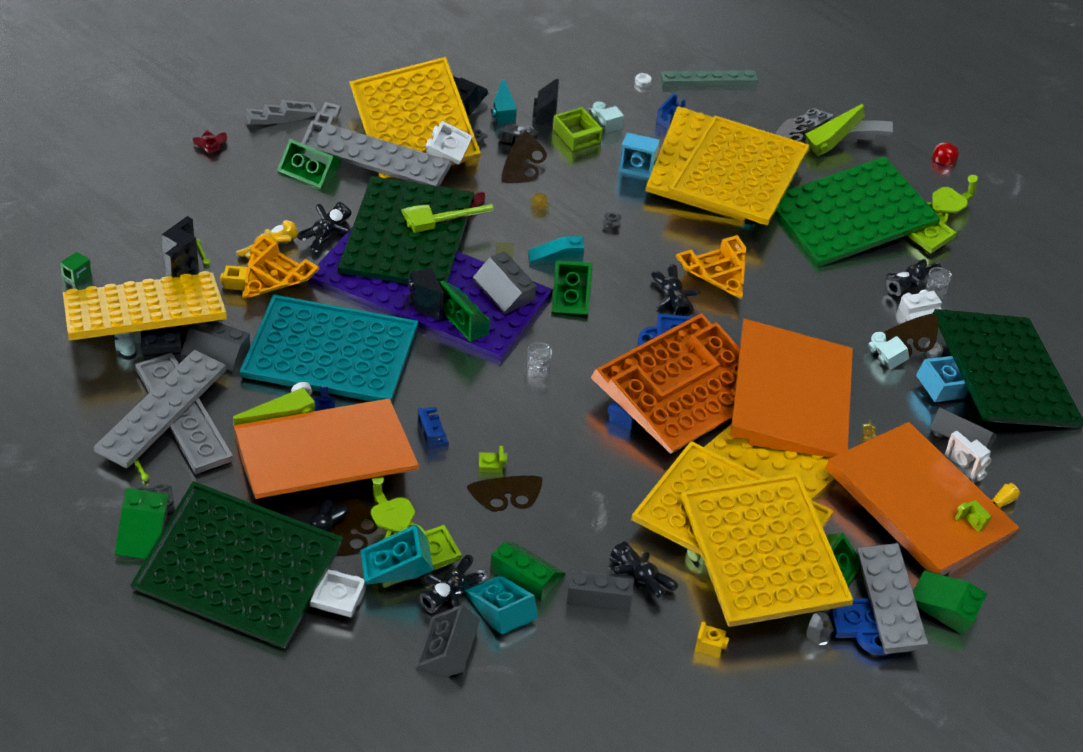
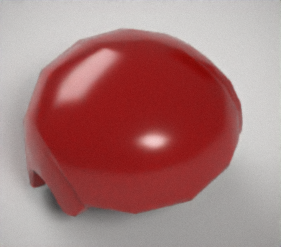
[932,142,959,166]

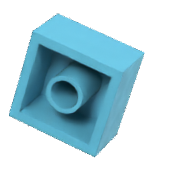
[619,133,660,178]
[916,356,969,402]

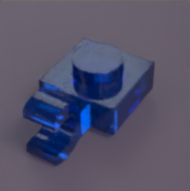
[315,386,335,411]

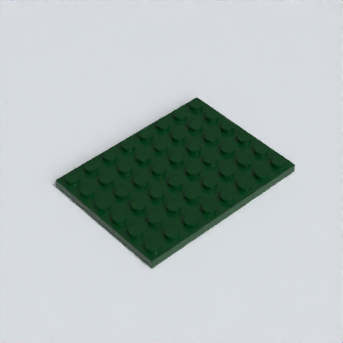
[338,176,474,284]
[932,309,1083,428]
[130,481,344,649]

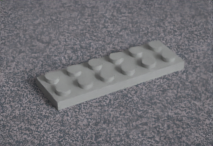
[857,543,928,654]

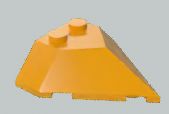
[242,235,319,300]
[676,235,746,300]

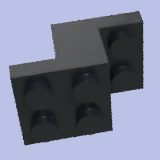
[453,76,488,115]
[162,216,199,278]
[141,325,182,356]

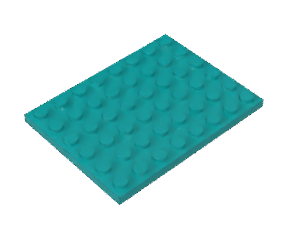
[240,294,418,403]

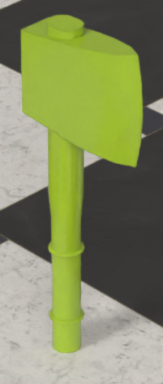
[401,204,494,233]

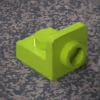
[479,446,507,473]
[955,500,992,533]

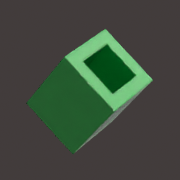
[60,251,91,284]

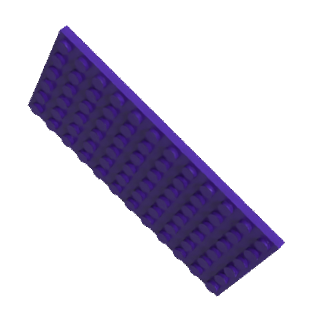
[308,228,553,361]

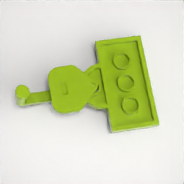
[906,174,978,253]
[371,476,462,588]

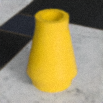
[991,483,1020,508]

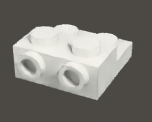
[425,121,473,165]
[899,290,942,321]
[944,431,992,483]
[310,570,366,617]

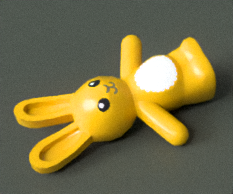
[236,220,298,260]

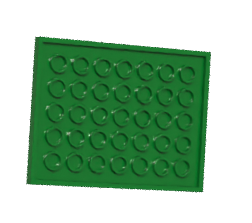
[775,156,940,267]

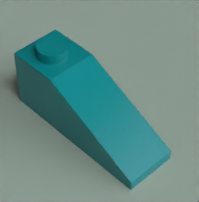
[491,79,517,124]
[528,236,585,265]

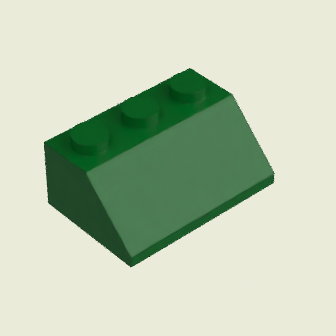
[277,138,341,189]
[440,281,490,342]
[826,532,861,586]
[490,542,566,601]

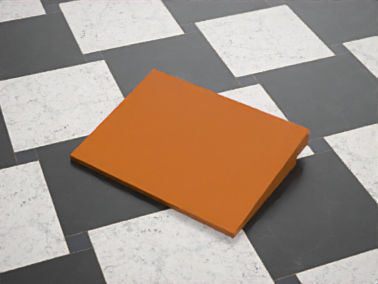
[591,313,740,454]
[730,319,853,457]
[234,399,419,499]
[825,422,1020,576]

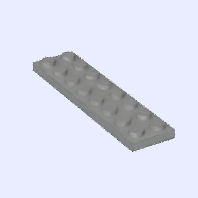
[313,124,451,187]
[94,350,226,468]
[135,352,233,474]

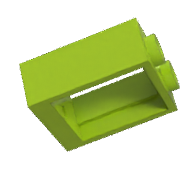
[553,107,603,151]

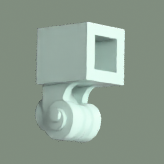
[588,102,624,133]
[114,331,141,356]
[868,332,909,370]

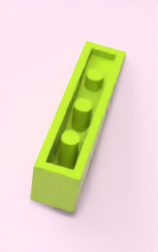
[805,104,865,157]
[233,388,315,425]

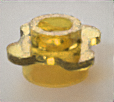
[530,193,549,209]
[863,420,876,440]

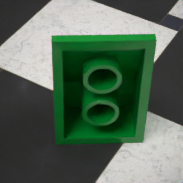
[552,261,592,316]
[114,488,170,560]
[913,571,988,635]

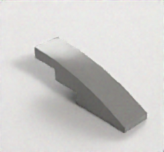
[245,100,318,124]
[302,102,341,148]
[840,120,893,144]

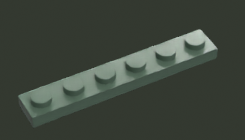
[660,70,758,86]

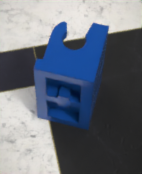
[656,93,686,129]
[417,407,449,450]

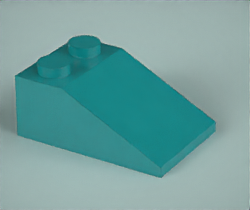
[360,525,434,584]
[465,575,538,634]

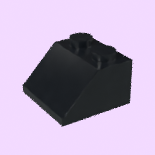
[533,79,559,126]
[407,268,444,320]

